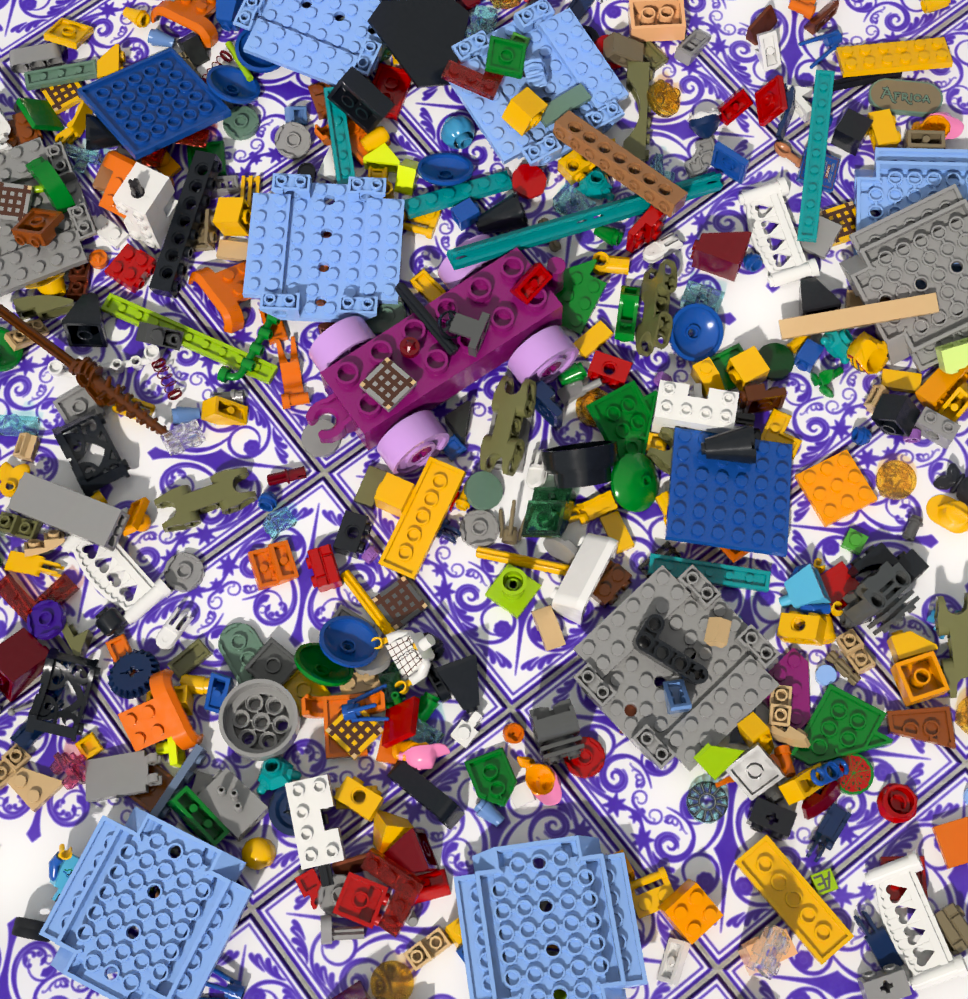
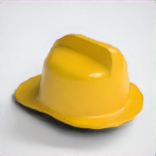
[25,272,66,296]
[926,495,968,533]

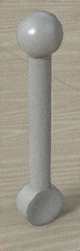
[7,702,33,716]

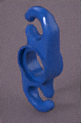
[810,758,849,786]

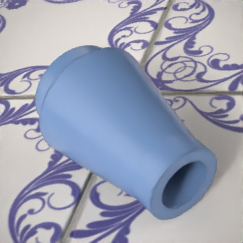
[148,28,176,48]
[172,406,201,425]
[473,799,505,827]

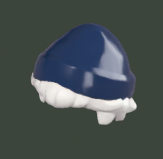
[687,107,721,139]

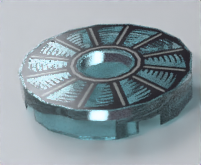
[686,781,728,824]

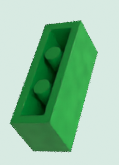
[167,785,230,846]

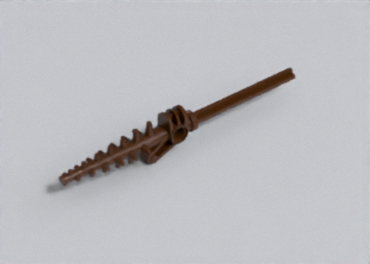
[0,304,173,440]

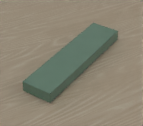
[24,59,97,91]

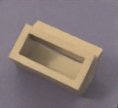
[863,384,890,414]
[12,432,41,463]
[704,617,732,648]

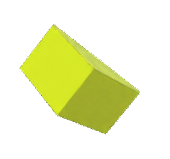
[363,143,400,173]
[394,158,419,196]

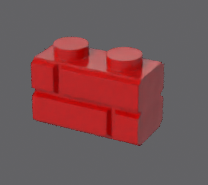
[305,544,343,593]

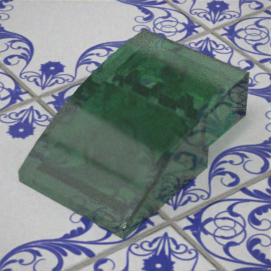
[521,487,577,538]

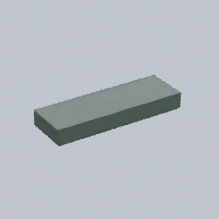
[541,83,592,128]

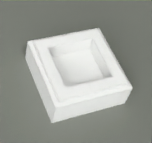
[510,781,535,809]

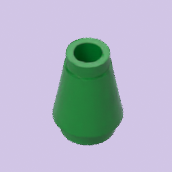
[594,226,623,246]
[557,362,588,386]
[418,691,440,723]

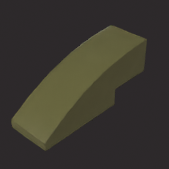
[13,295,75,321]

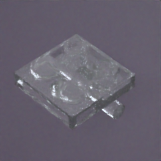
[160,419,206,456]
[746,925,790,980]

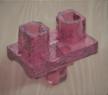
[50,752,86,790]

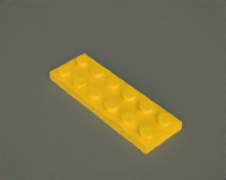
[835,37,953,78]
[378,457,466,580]
[734,834,854,965]

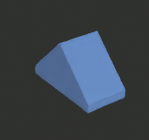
[663,679,692,714]

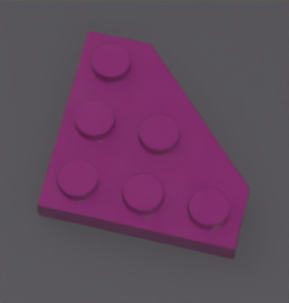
[761,648,810,730]

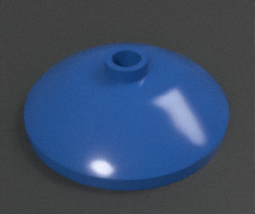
[235,29,281,73]
[206,65,261,105]
[418,153,474,187]
[669,303,724,362]
[319,616,380,668]

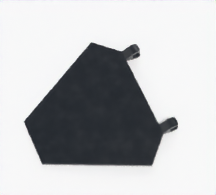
[368,0,470,88]

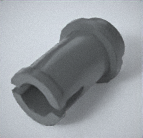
[902,515,923,542]

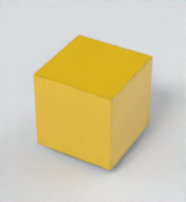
[501,87,548,136]
[212,197,252,236]
[726,346,770,391]
[374,472,415,518]

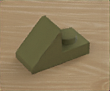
[62,621,93,658]

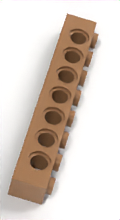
[553,110,688,218]

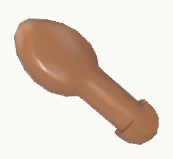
[774,142,802,168]

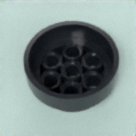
[541,440,619,488]

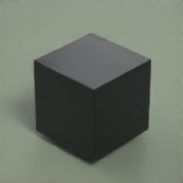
[831,108,873,156]
[871,393,921,437]

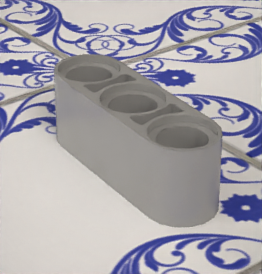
[9,42,63,73]

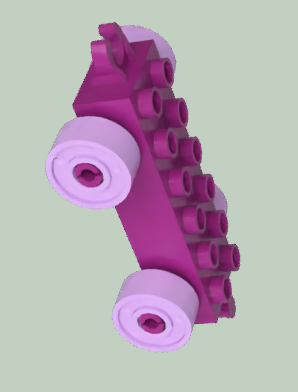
[306,234,579,476]

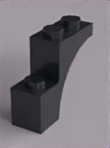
[847,542,929,583]

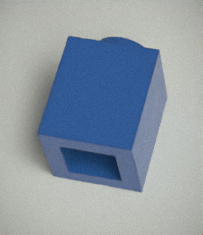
[451,197,481,231]
[794,338,825,373]

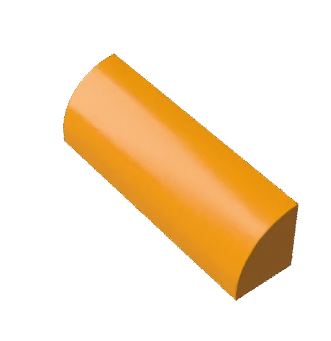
[915,366,968,412]

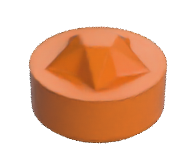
[89,249,109,269]
[503,723,524,744]

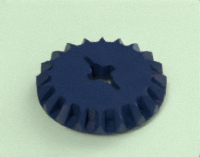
[107,649,160,699]
[268,781,323,836]

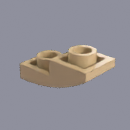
[4,318,50,351]
[24,530,65,557]
[531,605,566,651]
[835,628,876,676]
[768,685,792,727]
[766,723,811,748]
[0,743,32,790]
[403,926,453,971]

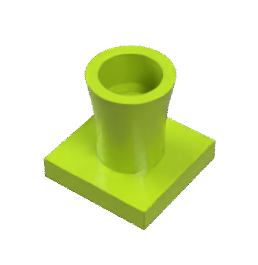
[485,563,541,619]

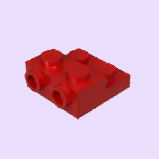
[626,205,665,254]
[104,243,157,293]
[332,872,390,929]

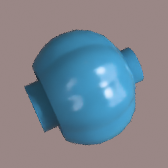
[441,115,475,149]

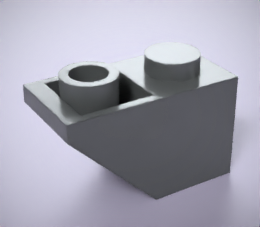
[136,322,184,351]

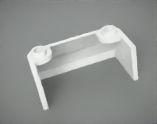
[550,533,619,625]

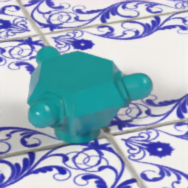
[573,166,615,201]
[820,329,853,364]
[256,756,302,795]

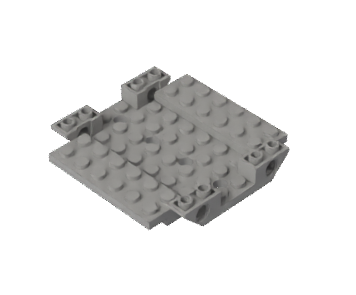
[0,137,97,297]
[839,184,968,373]
[573,564,780,772]

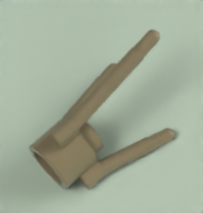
[499,500,533,545]

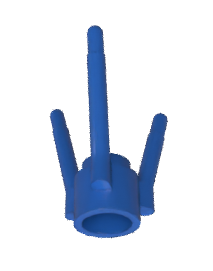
[798,29,842,69]
[341,684,389,723]
[199,968,246,999]

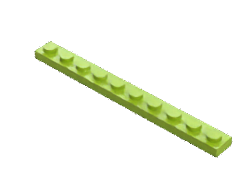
[101,293,278,385]

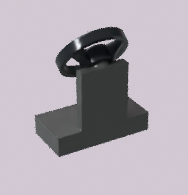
[438,310,491,357]

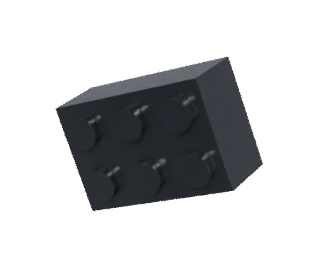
[327,66,395,134]

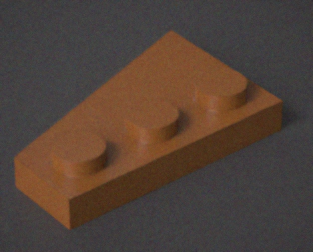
[886,706,956,749]

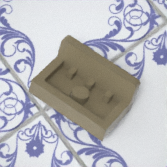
[193,208,217,252]

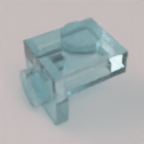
[262,506,297,540]

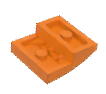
[247,540,299,591]

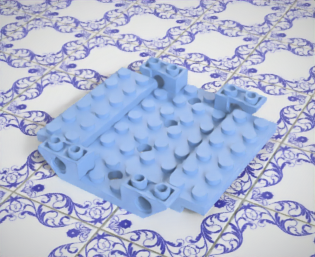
[233,0,390,87]
[445,0,629,166]
[854,147,968,289]
[243,173,405,323]
[39,807,254,999]
[453,835,648,999]

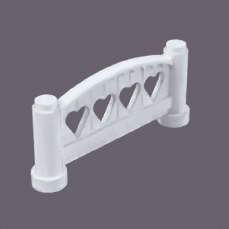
[738,177,820,288]
[61,535,173,625]
[864,849,968,991]

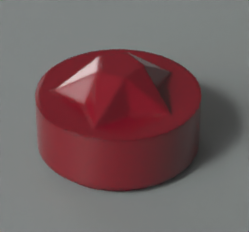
[400,337,420,358]

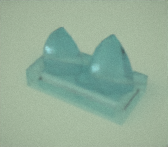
[410,718,445,745]

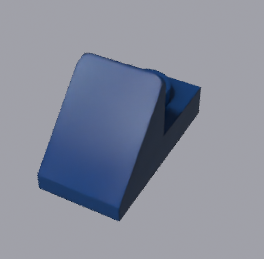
[204,671,235,714]

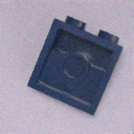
[534,380,563,431]

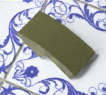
[0,512,42,541]

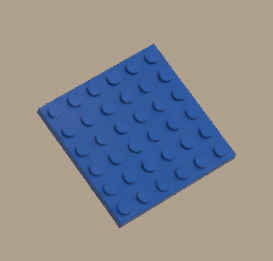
[77,47,232,160]
[665,427,792,557]

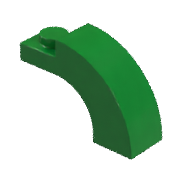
[25,156,76,214]
[614,285,641,342]

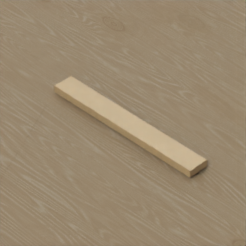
[778,292,939,340]

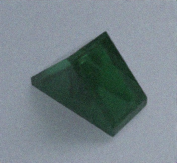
[378,662,406,704]

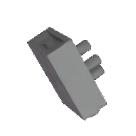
[197,767,269,842]

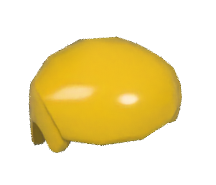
[241,837,276,870]

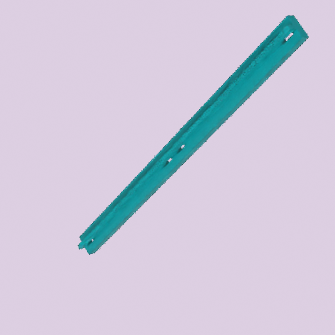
[446,171,723,270]

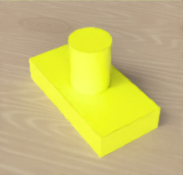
[155,736,186,768]

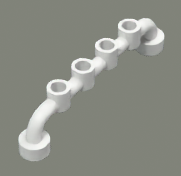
[47,344,161,377]

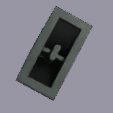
[176,32,210,68]
[445,401,471,444]

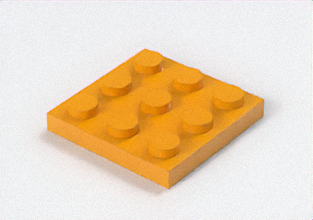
[794,449,878,527]

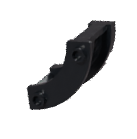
[52,409,130,497]
[25,647,101,742]

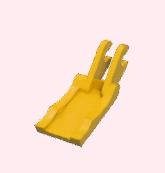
[55,100,93,149]
[557,490,618,526]
[4,551,64,578]

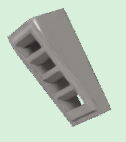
[674,29,711,66]
[199,175,240,199]

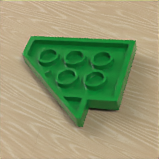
[555,259,607,335]
[586,380,658,458]
[791,684,893,766]

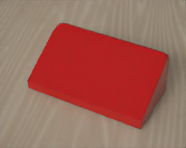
[717,89,753,126]
[510,262,553,305]
[404,868,451,905]

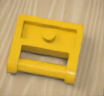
[403,210,442,239]
[629,866,674,919]

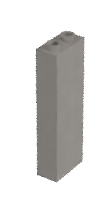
[7,472,131,552]

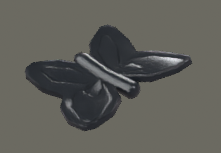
[933,463,968,505]

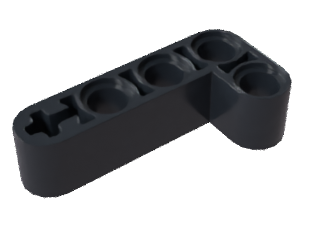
[632,614,708,685]
[387,760,465,830]

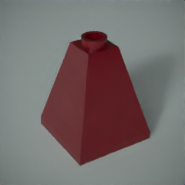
[374,828,440,877]

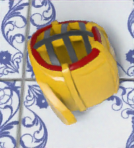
[847,331,889,375]

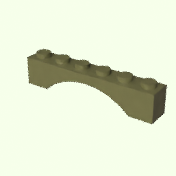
[623,61,653,163]

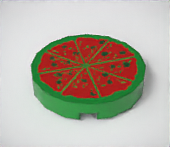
[831,754,874,796]

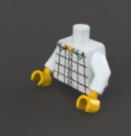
[371,629,436,694]

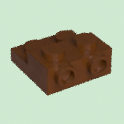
[738,383,787,414]
[591,559,632,608]

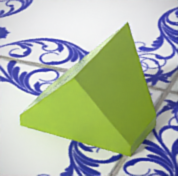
[693,743,745,780]

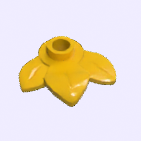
[0,462,30,497]

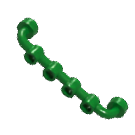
[217,314,281,383]

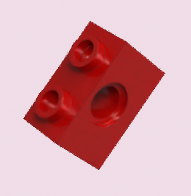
[587,350,632,390]

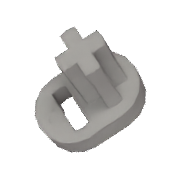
[320,915,364,945]

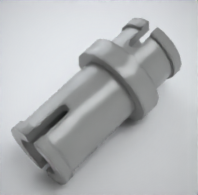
[213,389,245,403]

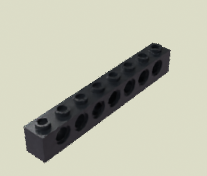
[149,150,222,299]

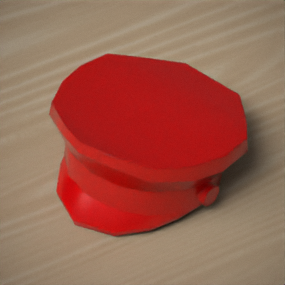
[512,164,547,199]
[876,783,918,823]

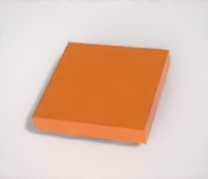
[932,817,968,869]

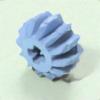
[524,56,548,89]

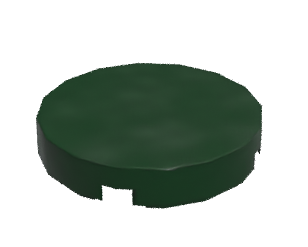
[758,343,794,381]

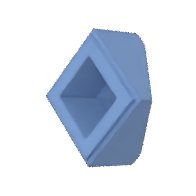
[284,106,308,125]

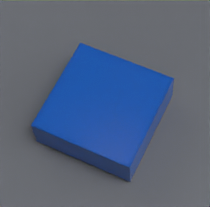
[442,434,467,462]

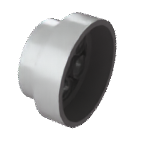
[218,679,301,761]

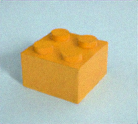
[890,651,950,707]
[657,878,723,945]

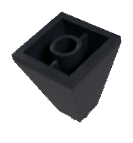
[799,277,841,316]
[62,292,108,347]
[435,654,480,714]

